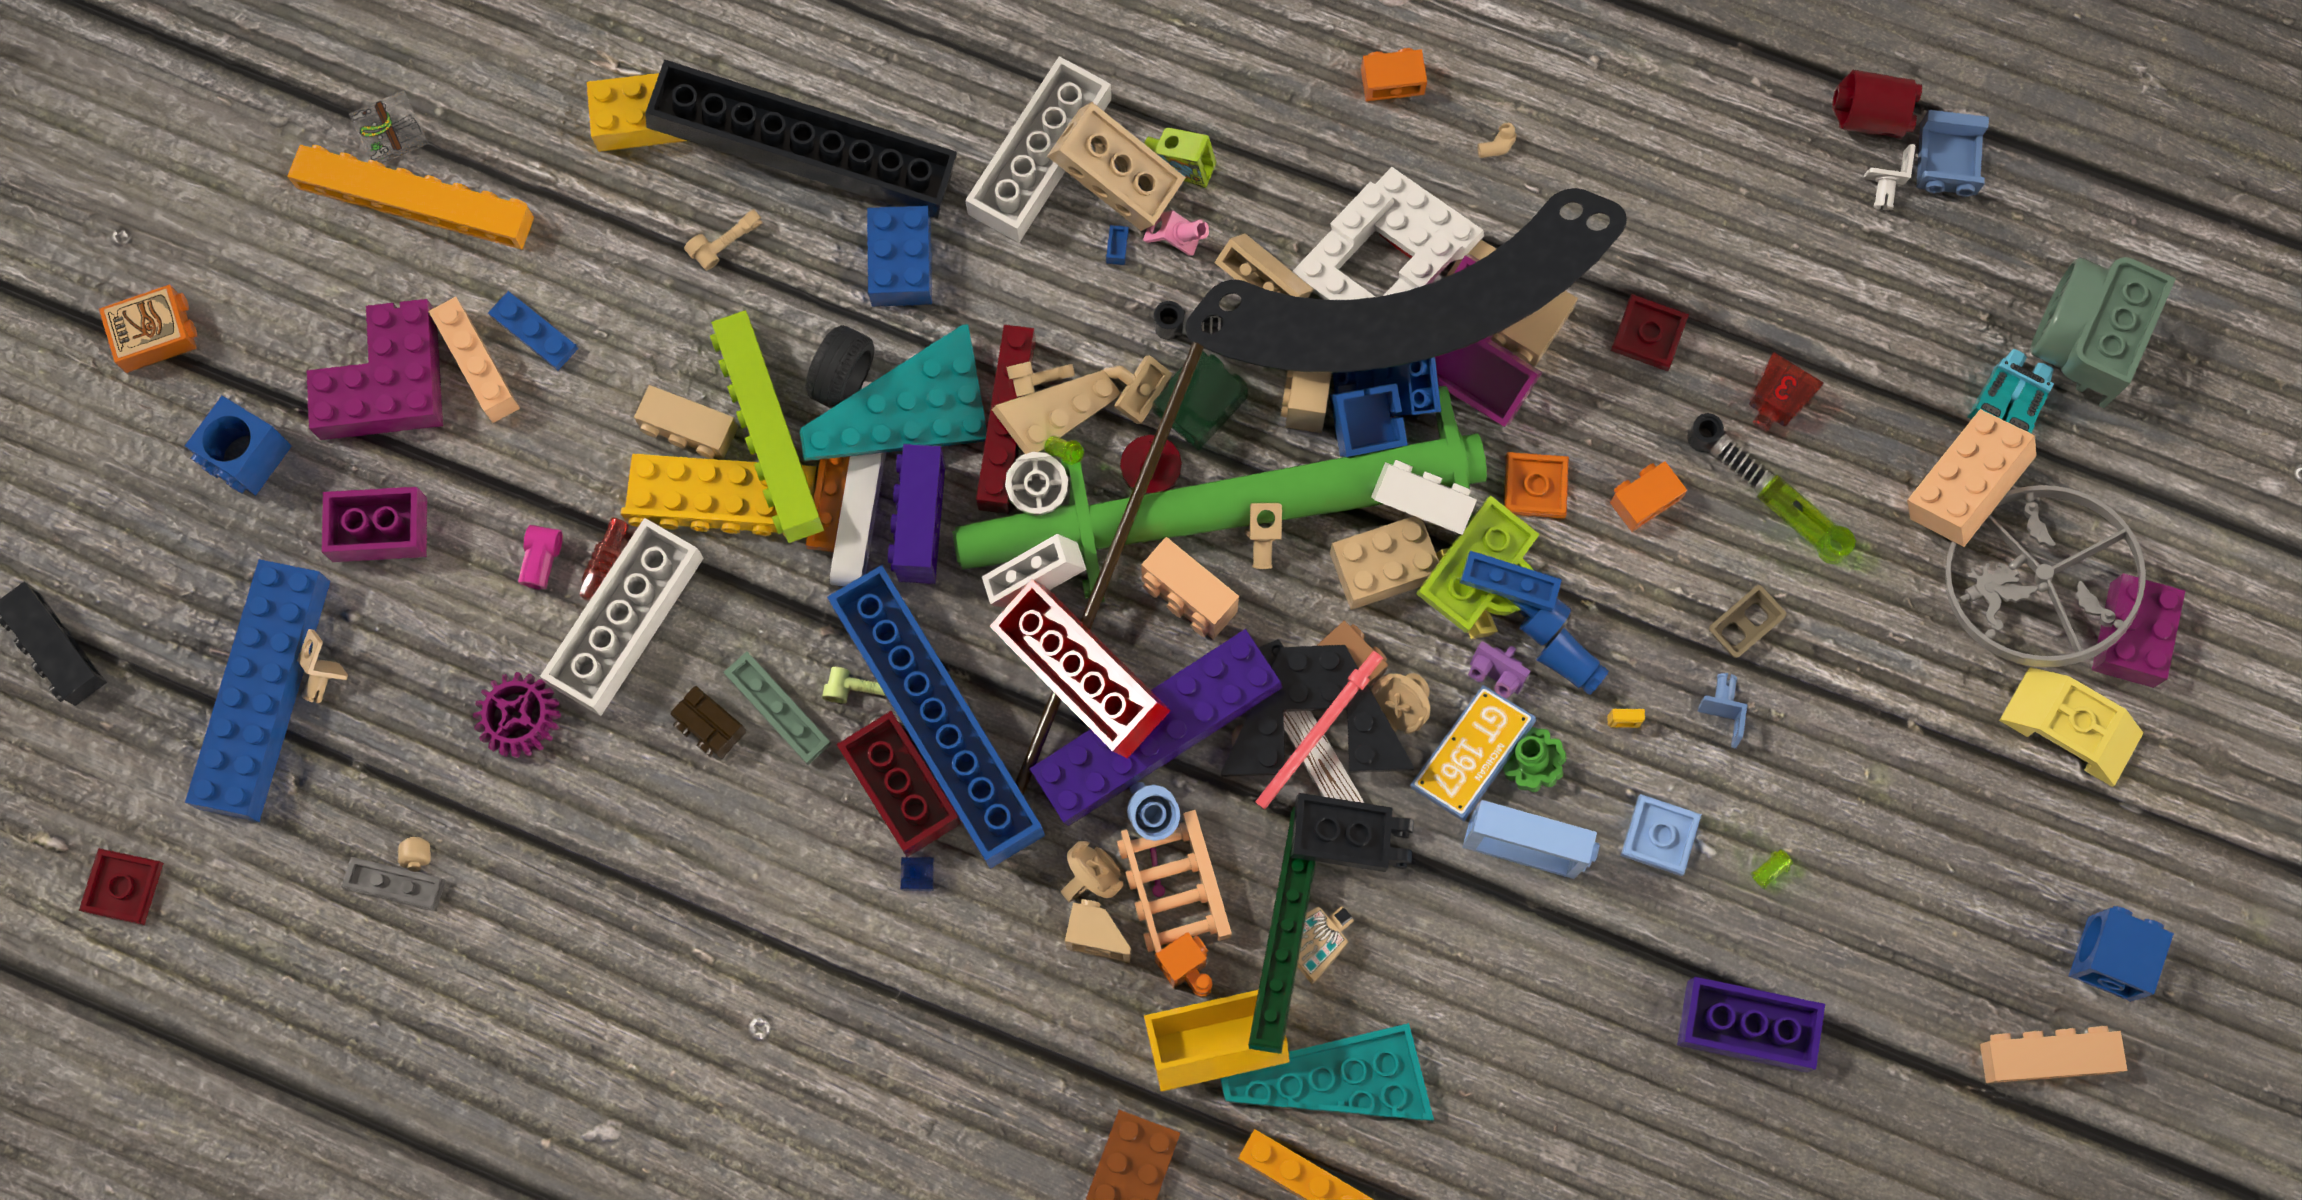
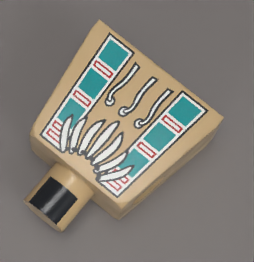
[1297,906,1354,984]

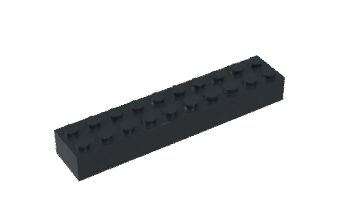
[645,59,957,219]

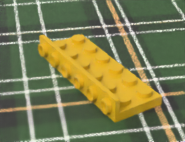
[621,454,818,536]

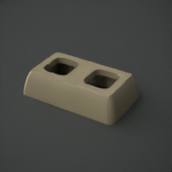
[1709,585,1787,658]

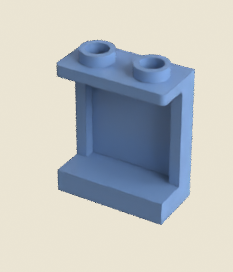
[1916,110,1989,197]

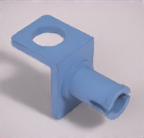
[1698,673,1747,748]

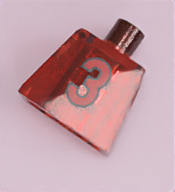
[1749,352,1824,432]

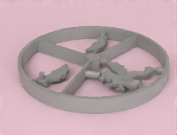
[1945,485,2146,667]

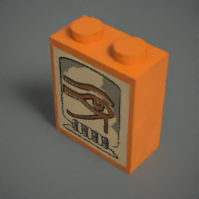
[99,284,197,373]

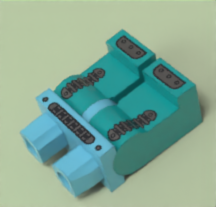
[1967,349,2054,433]

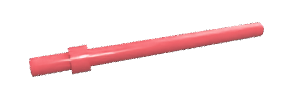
[1255,651,1383,810]

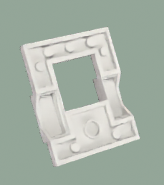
[1292,167,1484,300]

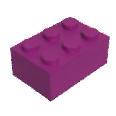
[322,487,427,562]
[2092,573,2185,688]

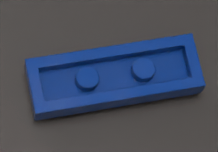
[488,291,578,371]
[1460,551,1562,612]

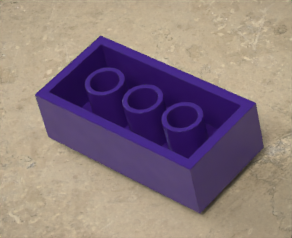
[888,444,946,584]
[1677,977,1825,1073]

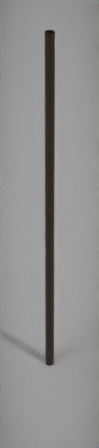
[1015,342,1204,795]

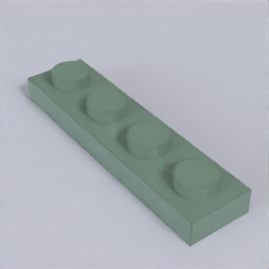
[723,651,831,765]

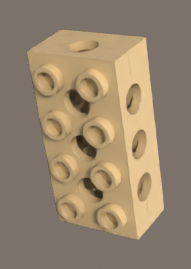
[1047,102,1186,231]

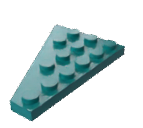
[800,324,987,461]

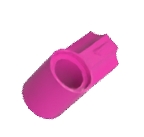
[518,525,563,590]

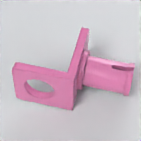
[1143,210,1209,256]

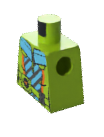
[1144,128,1217,188]

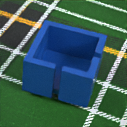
[1329,383,1408,457]

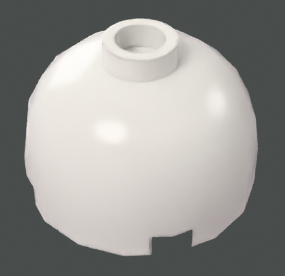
[1005,452,1068,515]

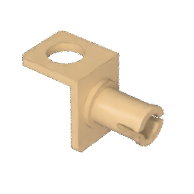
[1245,503,1282,569]
[297,629,348,703]

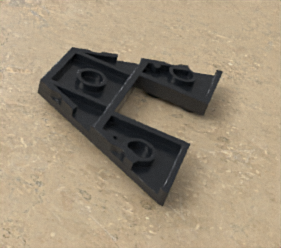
[1221,645,1414,777]

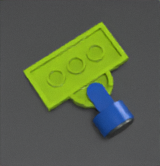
[1416,495,1572,646]

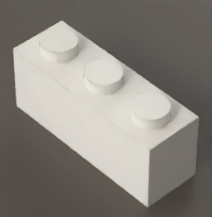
[1371,460,1477,535]
[982,534,1086,609]

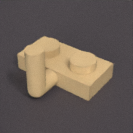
[1104,355,1173,424]

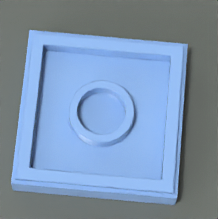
[1620,794,1702,876]

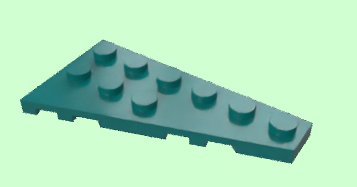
[1220,1023,1434,1121]

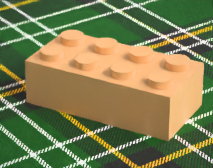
[1907,409,2037,547]

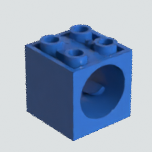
[185,396,292,496]
[2069,906,2174,1002]

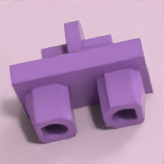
[1468,641,1531,699]

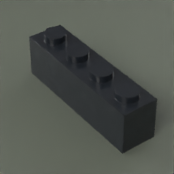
[0,581,107,706]

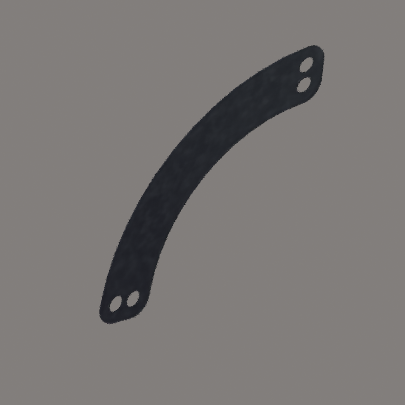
[1185,188,1627,373]

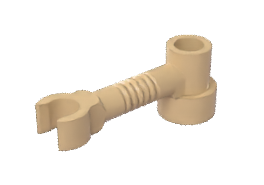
[684,209,763,271]
[1006,361,1075,397]

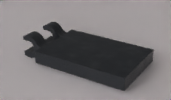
[1291,793,1414,872]

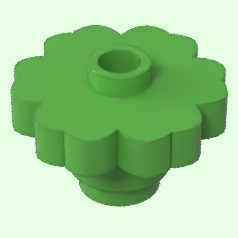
[1503,727,1567,792]

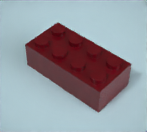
[836,711,961,858]

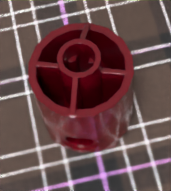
[1832,69,1922,139]

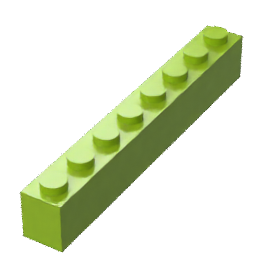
[709,310,824,543]

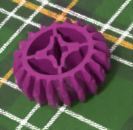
[473,672,561,758]

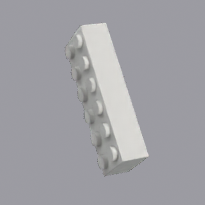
[965,56,1111,243]
[540,518,704,716]

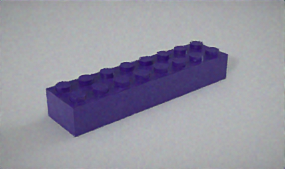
[1030,629,1283,826]

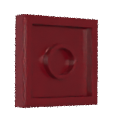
[1610,294,1689,372]
[79,848,164,925]

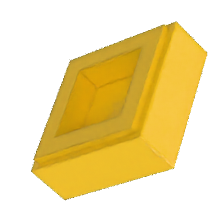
[1607,709,1645,728]

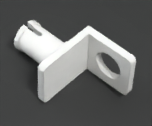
[1864,144,1915,210]

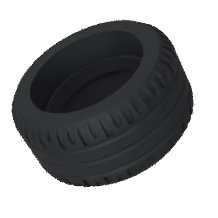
[805,325,875,408]

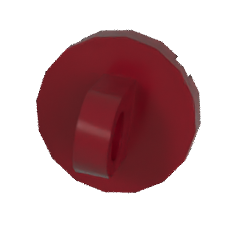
[1120,435,1182,495]

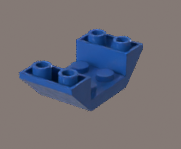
[1332,357,1441,417]

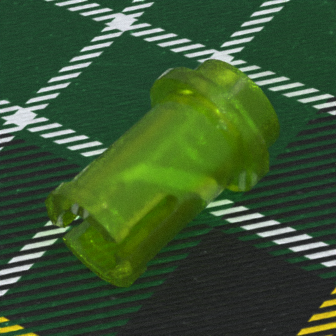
[1045,436,1084,465]
[1751,849,1794,889]

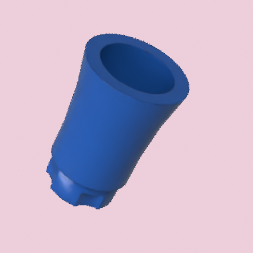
[1536,627,1609,695]

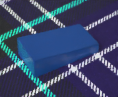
[1106,225,1129,265]

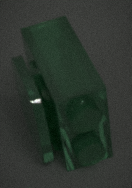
[1153,351,1248,451]

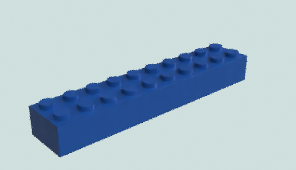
[827,565,1045,869]

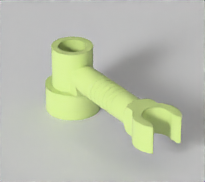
[822,667,887,704]

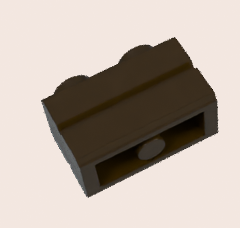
[670,686,747,759]

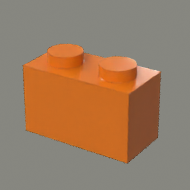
[1361,48,1427,101]
[1610,461,1687,532]

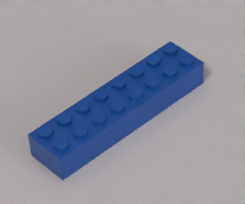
[185,559,331,822]

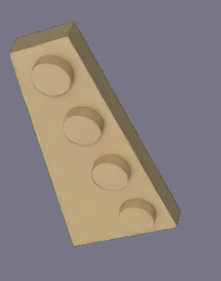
[992,370,1121,454]

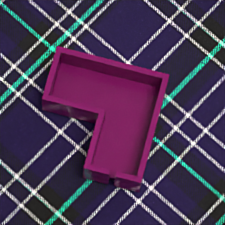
[1435,254,1542,427]
[307,299,443,440]

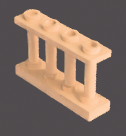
[1117,810,1232,954]

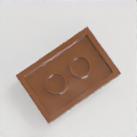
[1086,1110,1181,1200]

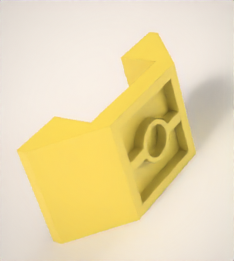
[1999,667,2143,787]

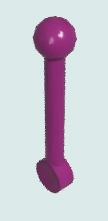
[1150,847,1165,898]

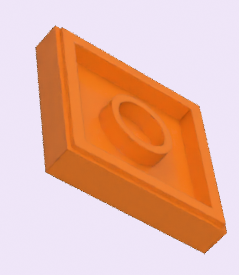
[1503,452,1569,519]

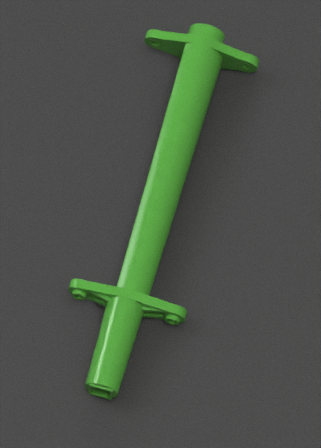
[952,386,1487,602]

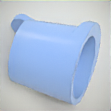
[1127,782,1180,841]

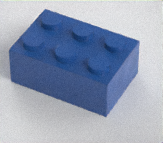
[867,206,932,307]

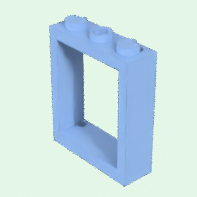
[1462,800,1600,879]

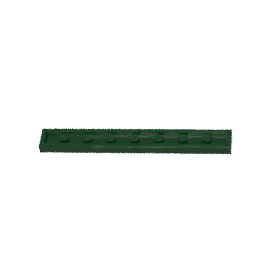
[1248,807,1316,1054]

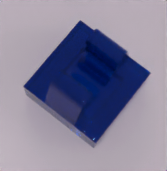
[900,857,934,891]

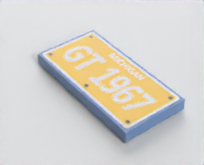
[1410,685,1536,822]

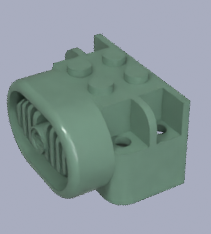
[2030,257,2176,408]

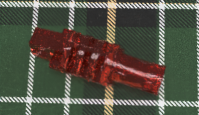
[579,517,629,602]

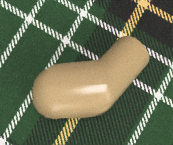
[1477,123,1517,158]

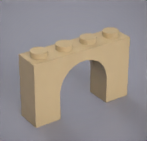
[1446,240,1578,366]

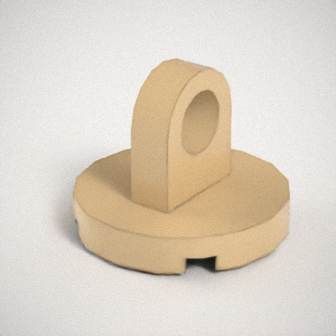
[1371,673,1430,734]
[1061,841,1123,903]

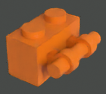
[1155,932,1212,998]

